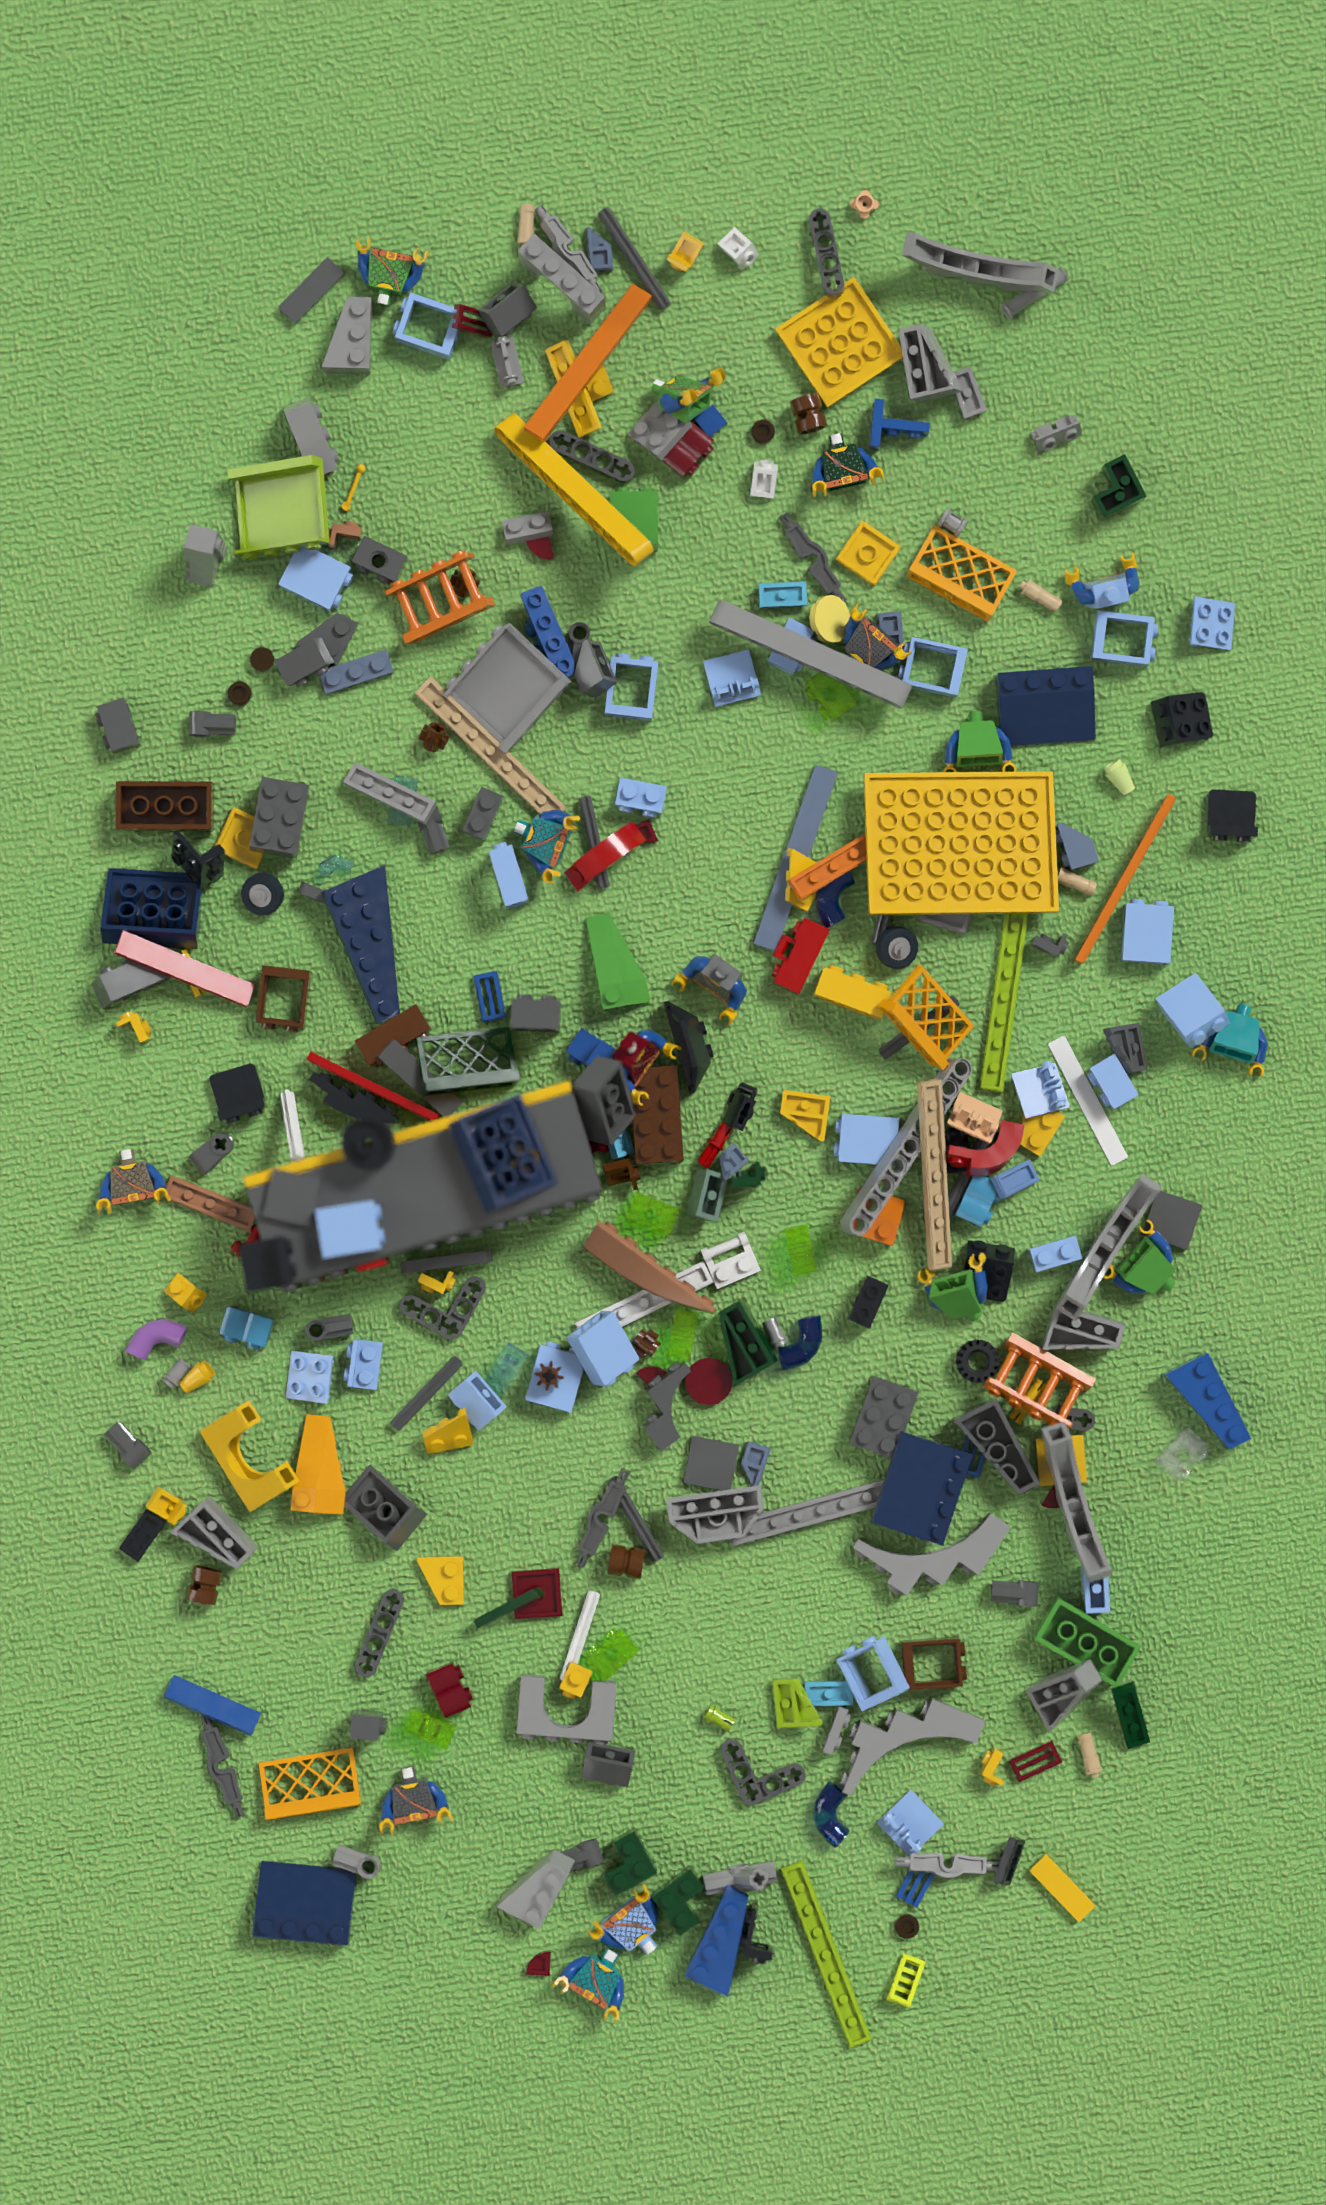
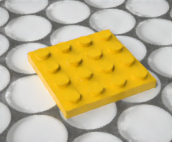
[775,277,903,409]

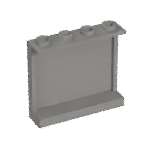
[443,623,572,753]

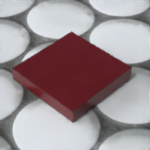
[512,1568,563,1619]

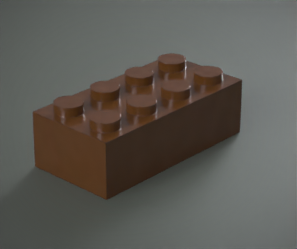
[116,781,214,832]
[633,1065,684,1164]

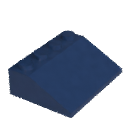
[995,666,1096,746]
[100,868,203,949]
[448,1093,558,1213]
[871,1431,973,1546]
[252,1860,356,1946]

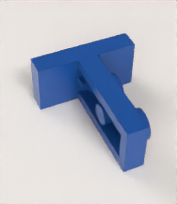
[869,398,930,450]

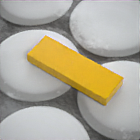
[1028,1853,1096,1922]

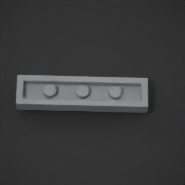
[343,763,437,825]

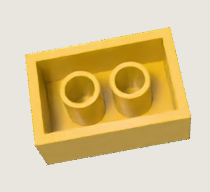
[813,965,892,1021]

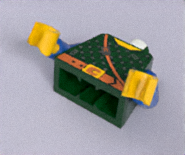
[812,433,885,497]

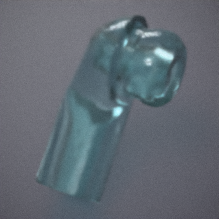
[319,855,354,877]

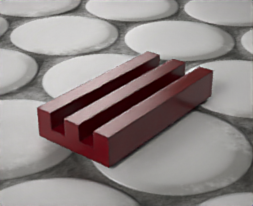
[452,304,493,338]
[1009,1740,1062,1782]

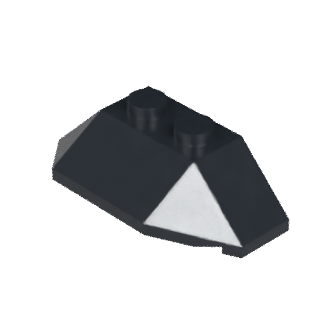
[663,1001,714,1094]

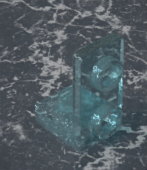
[485,1342,529,1400]

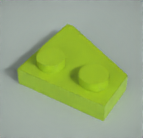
[772,1678,822,1728]

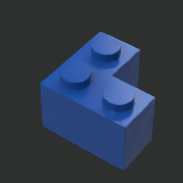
[566,1028,616,1066]

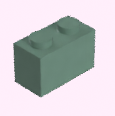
[686,1169,727,1222]

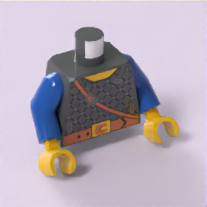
[843,603,912,671]
[671,954,747,1025]
[379,1766,454,1836]

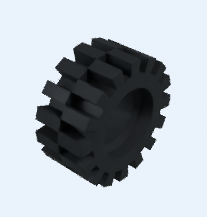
[956,1339,1000,1383]

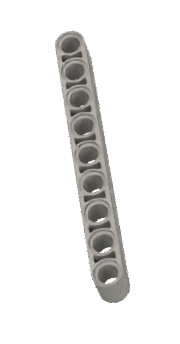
[709,600,912,708]
[840,1058,972,1235]

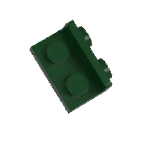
[731,1162,765,1187]

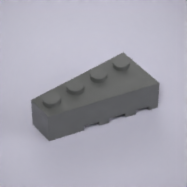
[953,1397,1040,1495]

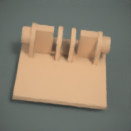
[947,1092,1003,1144]

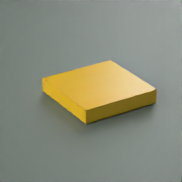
[835,520,901,587]
[215,807,265,870]
[1035,1434,1087,1486]

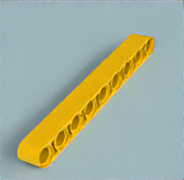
[494,413,654,566]

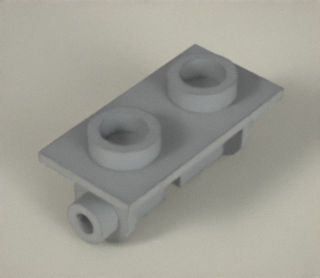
[490,336,524,388]
[1031,415,1082,453]

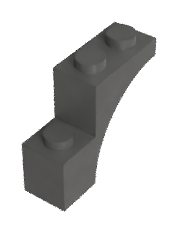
[643,1360,691,1451]

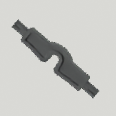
[779,512,847,602]
[575,1468,631,1567]
[200,1715,245,1818]

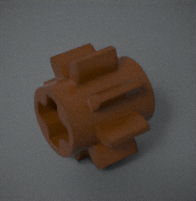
[450,569,480,598]
[418,722,450,752]
[632,1329,661,1358]
[534,1361,564,1391]

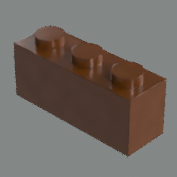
[355,1004,432,1067]

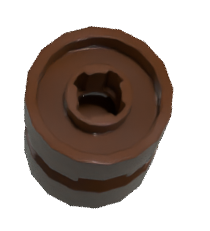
[790,393,828,435]
[607,1544,645,1580]
[186,1565,224,1605]

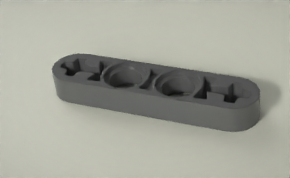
[809,208,845,298]
[549,430,635,483]
[400,1250,493,1274]
[355,1588,404,1677]

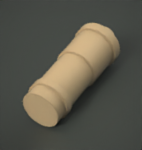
[517,204,535,246]
[1019,579,1062,613]
[1057,867,1097,896]
[1077,1732,1103,1778]

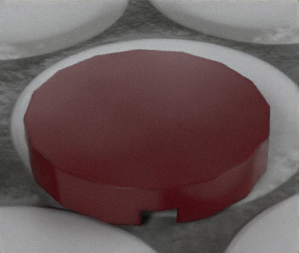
[685,1357,733,1405]

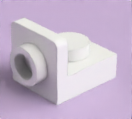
[717,227,759,270]
[750,460,778,499]

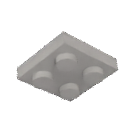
[628,400,692,460]

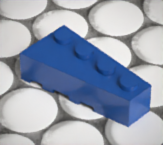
[1162,1352,1252,1449]
[685,1885,749,1997]

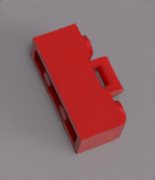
[771,917,830,995]

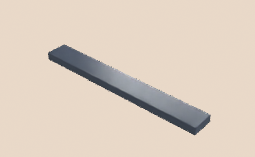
[754,765,838,951]

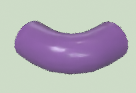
[125,1319,188,1361]

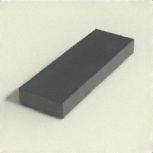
[278,257,345,325]

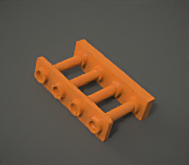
[385,550,496,644]
[983,1332,1096,1430]

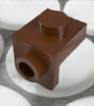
[603,1158,641,1190]

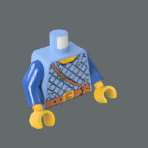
[1065,553,1139,609]
[586,1884,658,1955]

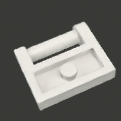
[701,1231,761,1289]

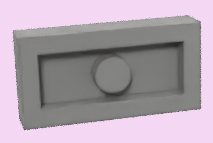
[954,366,987,420]
[502,511,553,545]
[822,1705,851,1755]

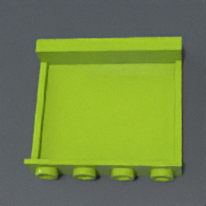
[227,455,330,560]

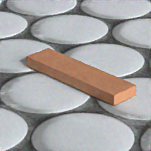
[163,1175,256,1232]

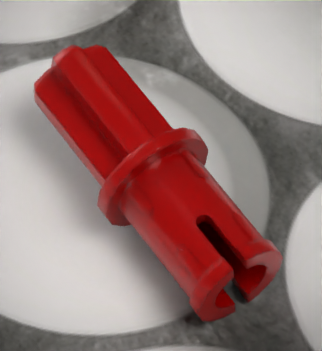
[697,1122,734,1168]

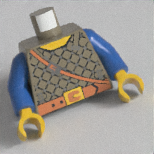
[96,1149,171,1214]

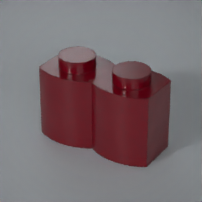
[662,422,714,479]
[426,1661,474,1718]

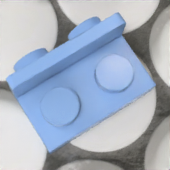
[615,778,667,818]
[344,1339,383,1390]

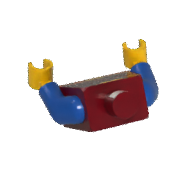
[612,1030,681,1106]

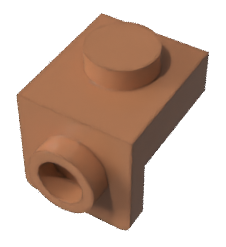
[328,521,363,550]

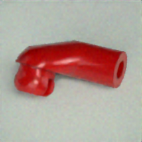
[231,1227,261,1256]

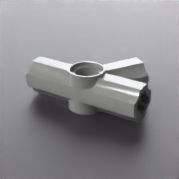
[703,1861,777,1895]

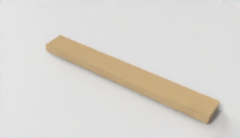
[414,676,567,815]
[917,1079,952,1271]

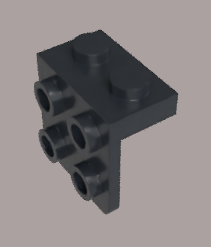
[1151,692,1213,748]
[1206,789,1258,843]
[171,830,225,889]
[209,1063,268,1124]
[239,1236,298,1292]
[963,1240,1015,1302]
[739,1903,774,1964]

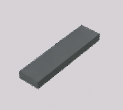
[377,1038,463,1117]

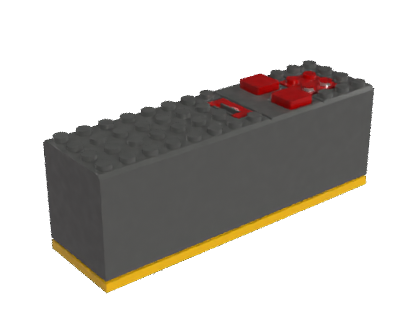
[243,1081,603,1292]

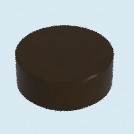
[751,419,775,444]
[250,647,275,672]
[228,681,252,706]
[895,1914,919,1939]

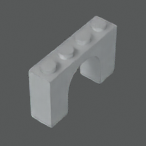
[518,234,606,326]
[517,1674,617,1745]

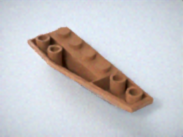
[583,1221,716,1314]

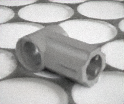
[332,1844,381,1879]

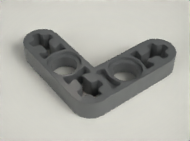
[399,1276,486,1339]
[721,1738,806,1805]

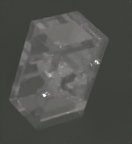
[1154,1426,1209,1482]

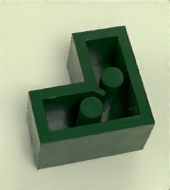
[1091,454,1146,522]
[604,1827,657,1896]
[652,1865,704,1936]

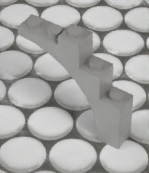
[902,232,1059,293]
[1055,1174,1162,1321]
[1042,1422,1112,1583]
[852,1512,1011,1596]
[840,1697,985,1796]

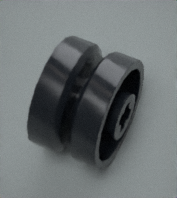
[341,1116,396,1170]

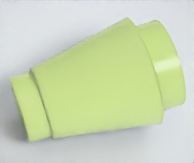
[1104,758,1135,795]

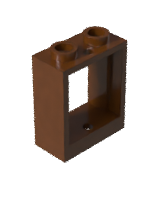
[256,965,311,1032]
[901,1636,967,1691]

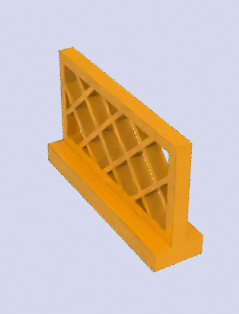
[906,525,1017,622]
[878,964,974,1070]
[259,1747,362,1821]

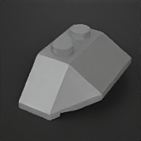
[666,1485,764,1544]

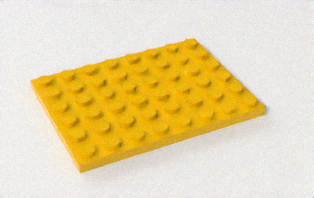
[863,771,1059,915]

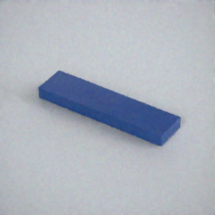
[164,1675,261,1736]

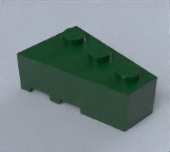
[719,1298,778,1386]

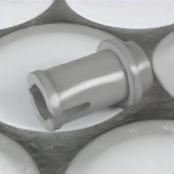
[762,1317,788,1349]
[162,1358,191,1389]

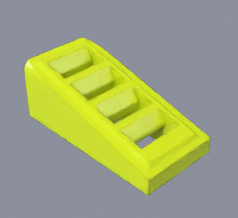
[886,1953,926,2008]

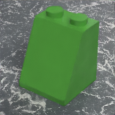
[610,487,658,552]

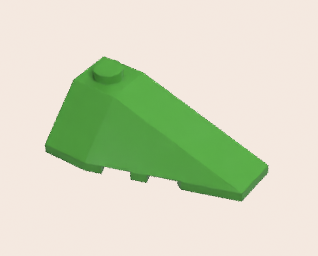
[586,913,650,1011]

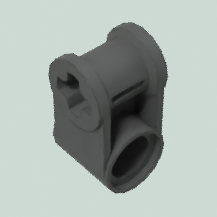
[188,1133,234,1175]

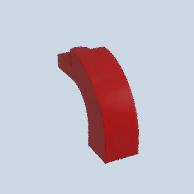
[564,822,646,891]
[946,1120,1024,1177]

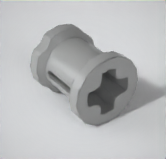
[937,507,968,537]

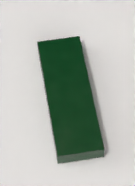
[474,1587,545,1628]
[1111,1682,1150,1749]

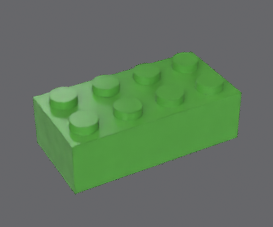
[1032,1596,1141,1687]

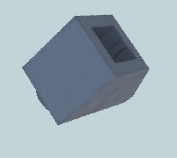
[1055,823,1099,871]

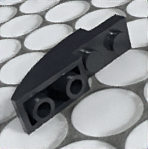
[309,1071,399,1124]

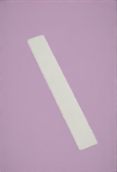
[1048,1036,1128,1165]

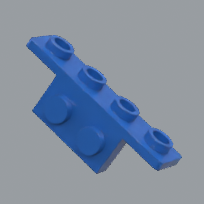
[520,586,576,677]

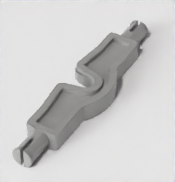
[535,205,603,293]
[894,1853,999,1879]

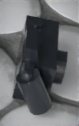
[722,1082,757,1131]

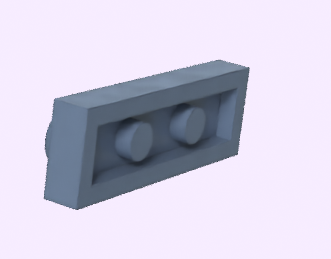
[320,650,394,695]

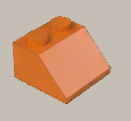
[852,1187,905,1246]

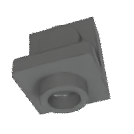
[1030,933,1069,958]

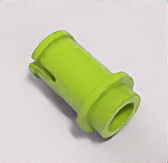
[703,1705,736,1732]

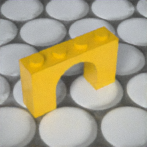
[199,1400,300,1512]

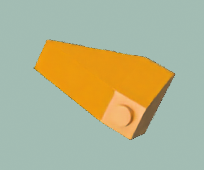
[290,1414,346,1514]

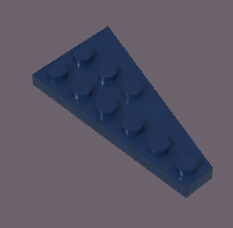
[321,865,400,1024]

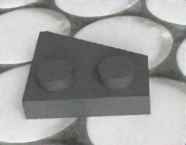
[296,613,359,666]
[1103,1023,1148,1073]

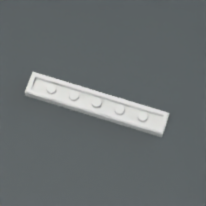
[575,1261,713,1329]

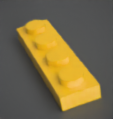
[545,340,602,438]

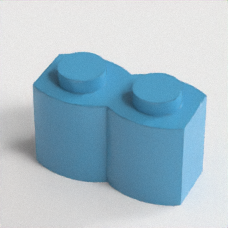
[954,1176,1000,1227]
[219,1306,275,1350]

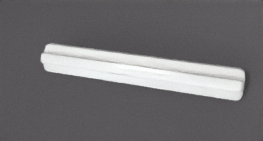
[280,1089,305,1162]
[560,1590,600,1680]

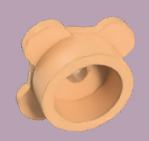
[850,190,879,219]

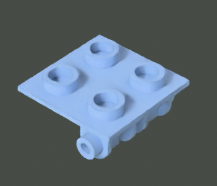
[1188,596,1235,650]
[703,649,761,707]
[1011,1061,1070,1119]
[286,1351,334,1404]
[877,1790,944,1856]

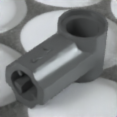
[568,622,591,665]
[189,711,236,737]
[417,806,449,855]
[306,1314,354,1341]
[104,1421,152,1470]
[991,1580,1039,1607]
[560,1838,604,1871]

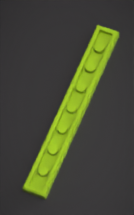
[979,914,1029,1092]
[780,1860,872,2048]

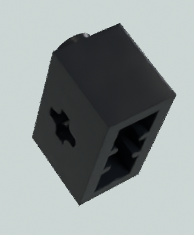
[847,1275,889,1329]

